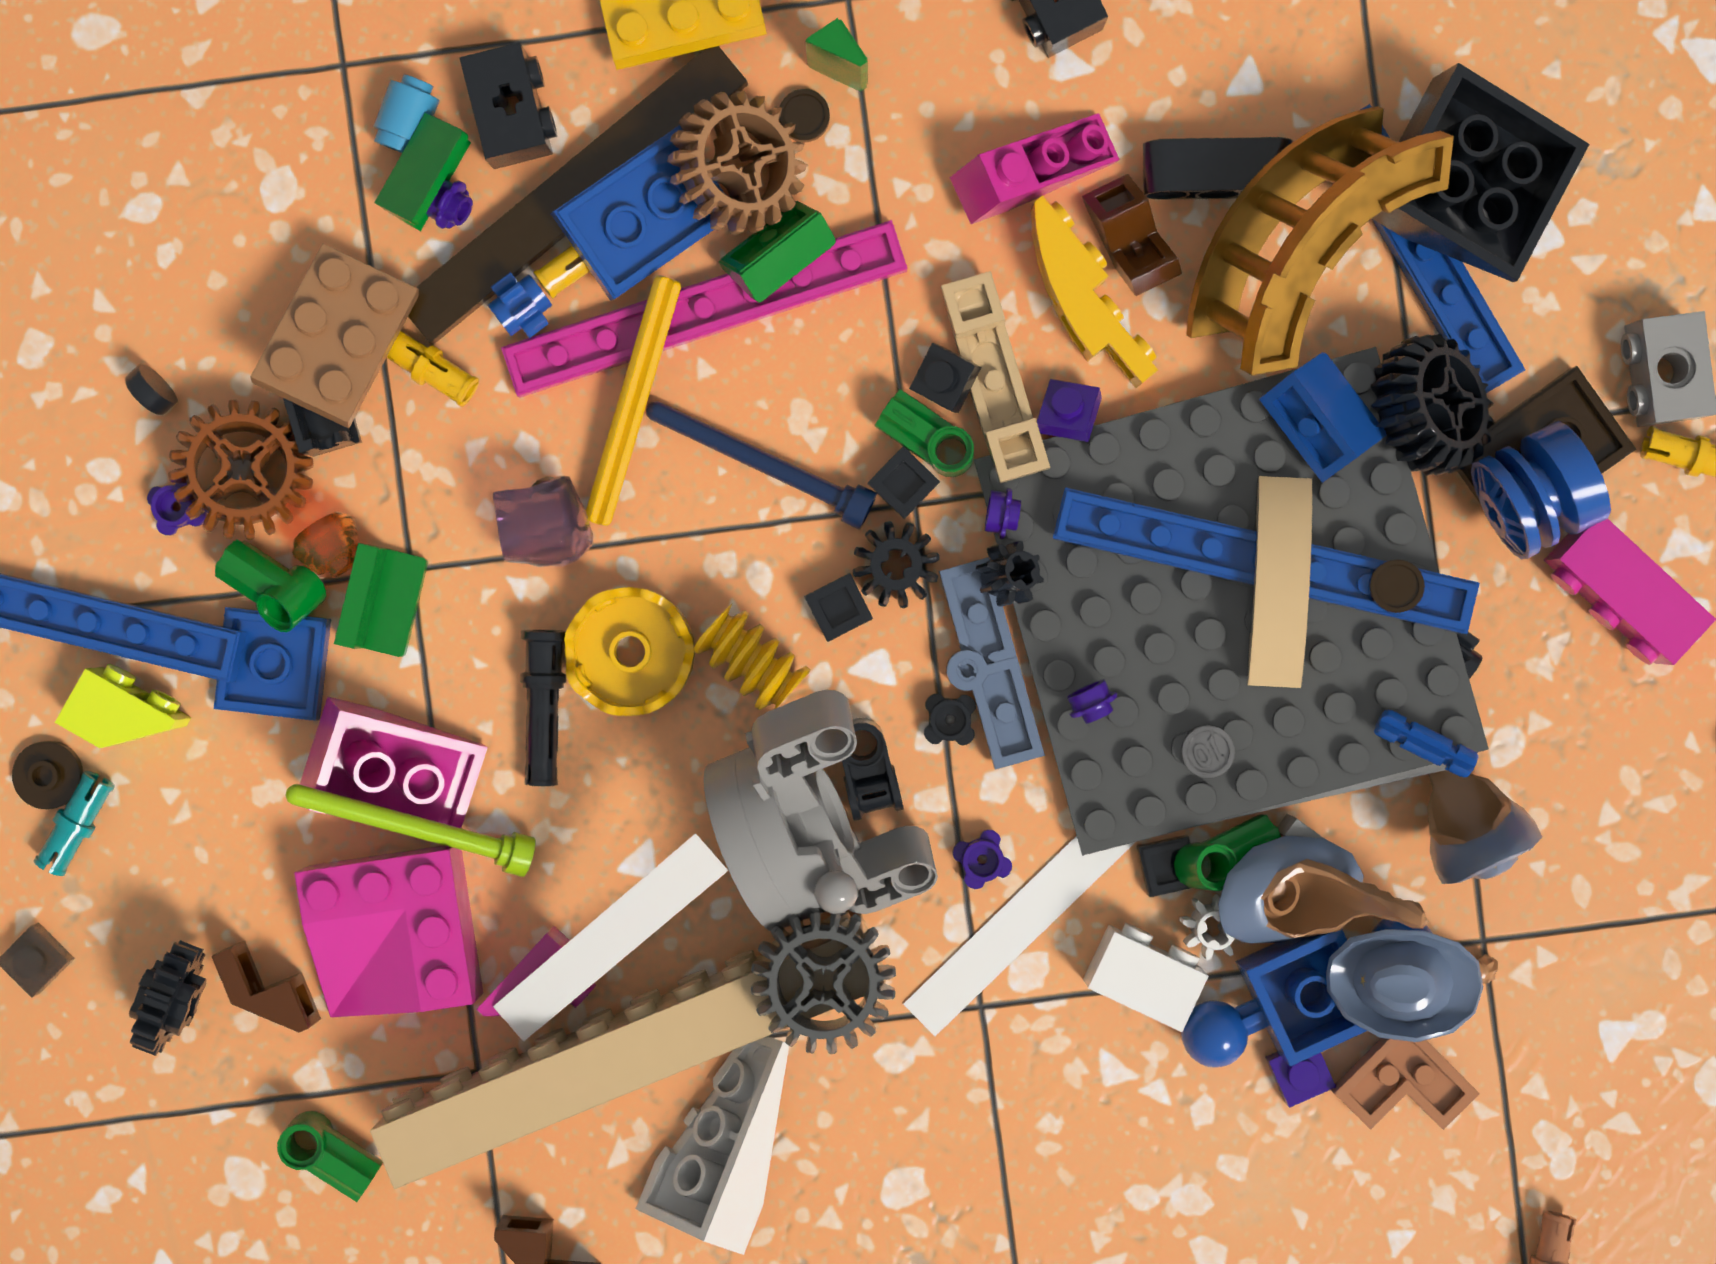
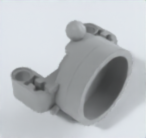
[704,690,938,931]

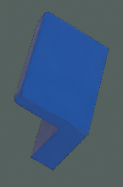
[1259,352,1387,483]

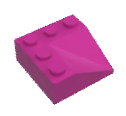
[294,845,483,1018]

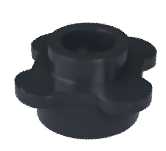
[924,693,976,746]

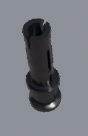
[520,630,566,786]

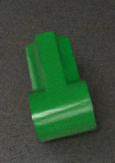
[875,389,974,477]
[215,539,326,632]
[1174,814,1281,891]
[277,1111,383,1202]

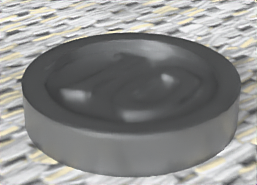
[1182,725,1235,778]

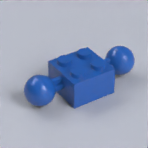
[1181,919,1433,1068]

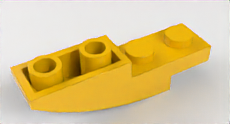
[1030,195,1158,388]

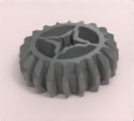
[751,909,896,1054]

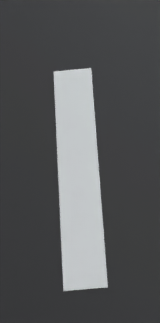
[493,833,728,1041]
[903,836,1135,1036]

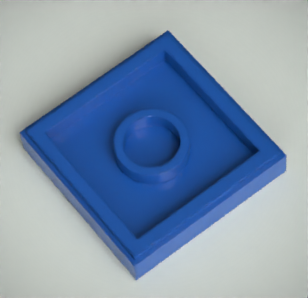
[214,607,331,721]

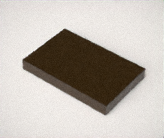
[1457,366,1636,503]

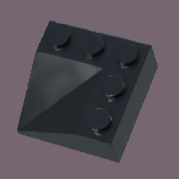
[1372,63,1590,282]

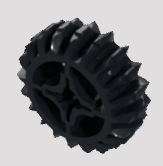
[1370,334,1495,476]

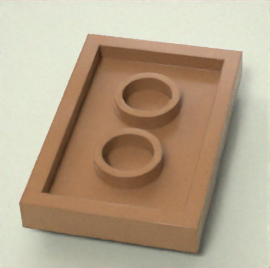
[250,244,419,428]

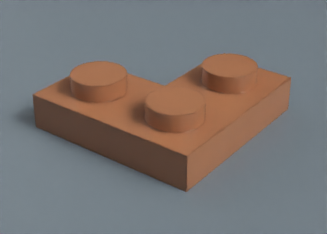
[1331,1038,1480,1130]

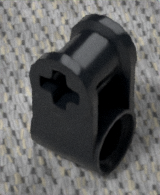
[842,718,904,821]

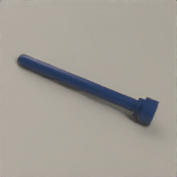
[646,401,877,530]

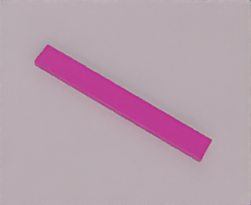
[501,220,908,398]

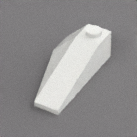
[636,1036,789,1255]

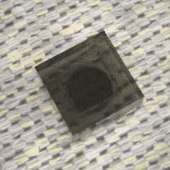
[0,923,75,998]

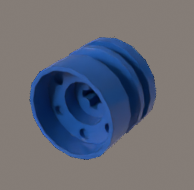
[1471,421,1611,560]

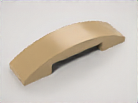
[941,271,1050,483]
[1247,476,1312,688]

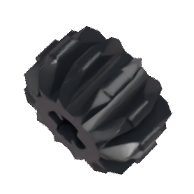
[853,521,940,608]

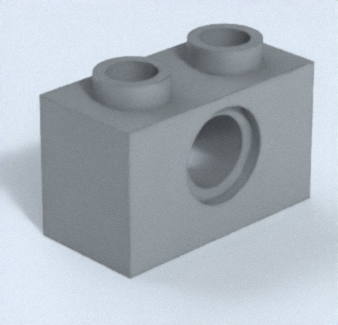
[1621,311,1716,427]

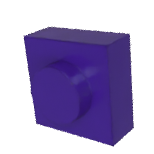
[1037,379,1102,442]
[1265,1052,1336,1108]

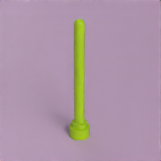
[285,784,536,877]

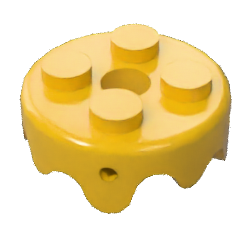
[564,587,695,716]

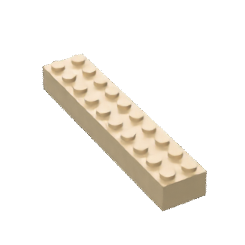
[370,911,886,1190]

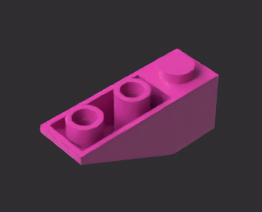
[950,113,1120,224]

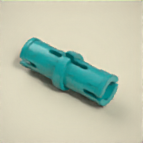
[34,771,115,876]

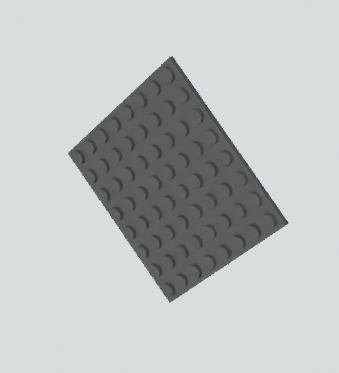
[974,347,1489,856]

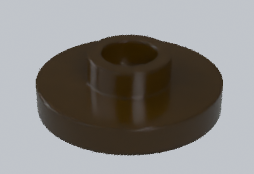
[12,741,83,809]

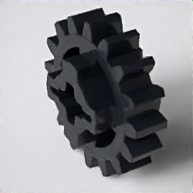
[129,940,207,1056]

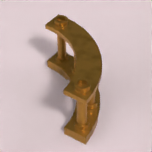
[1186,106,1454,376]

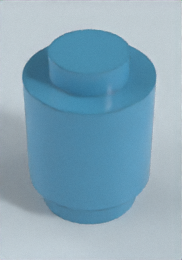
[373,74,440,153]

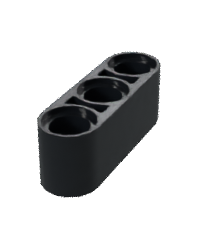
[1143,137,1293,200]

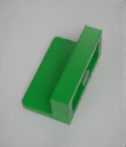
[374,113,471,231]
[334,543,428,657]

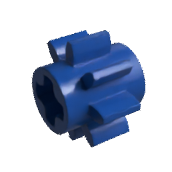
[487,272,552,338]

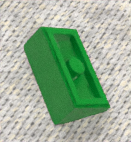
[805,18,868,92]
[718,201,836,302]

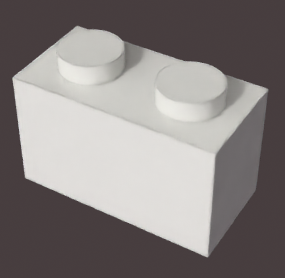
[1083,923,1209,1032]

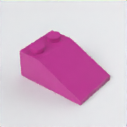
[300,697,488,828]

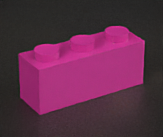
[1543,519,1716,665]

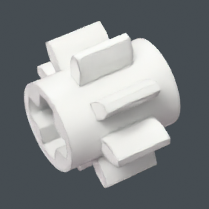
[1179,894,1235,960]

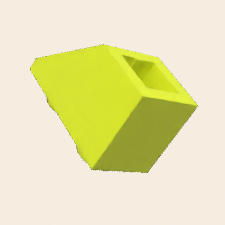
[54,664,192,748]

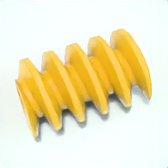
[693,603,810,710]

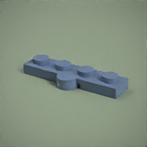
[939,557,1045,770]

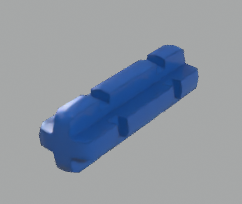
[1374,710,1479,777]

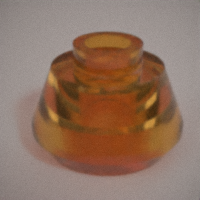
[292,511,360,578]

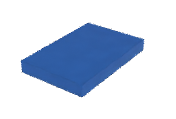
[550,125,725,301]

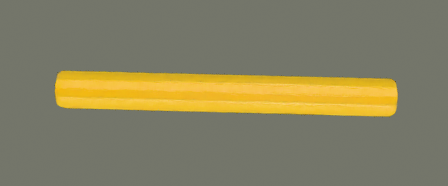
[584,275,681,526]

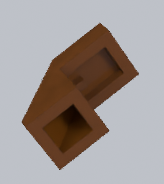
[1082,174,1182,296]
[211,941,321,1033]
[494,1215,601,1264]

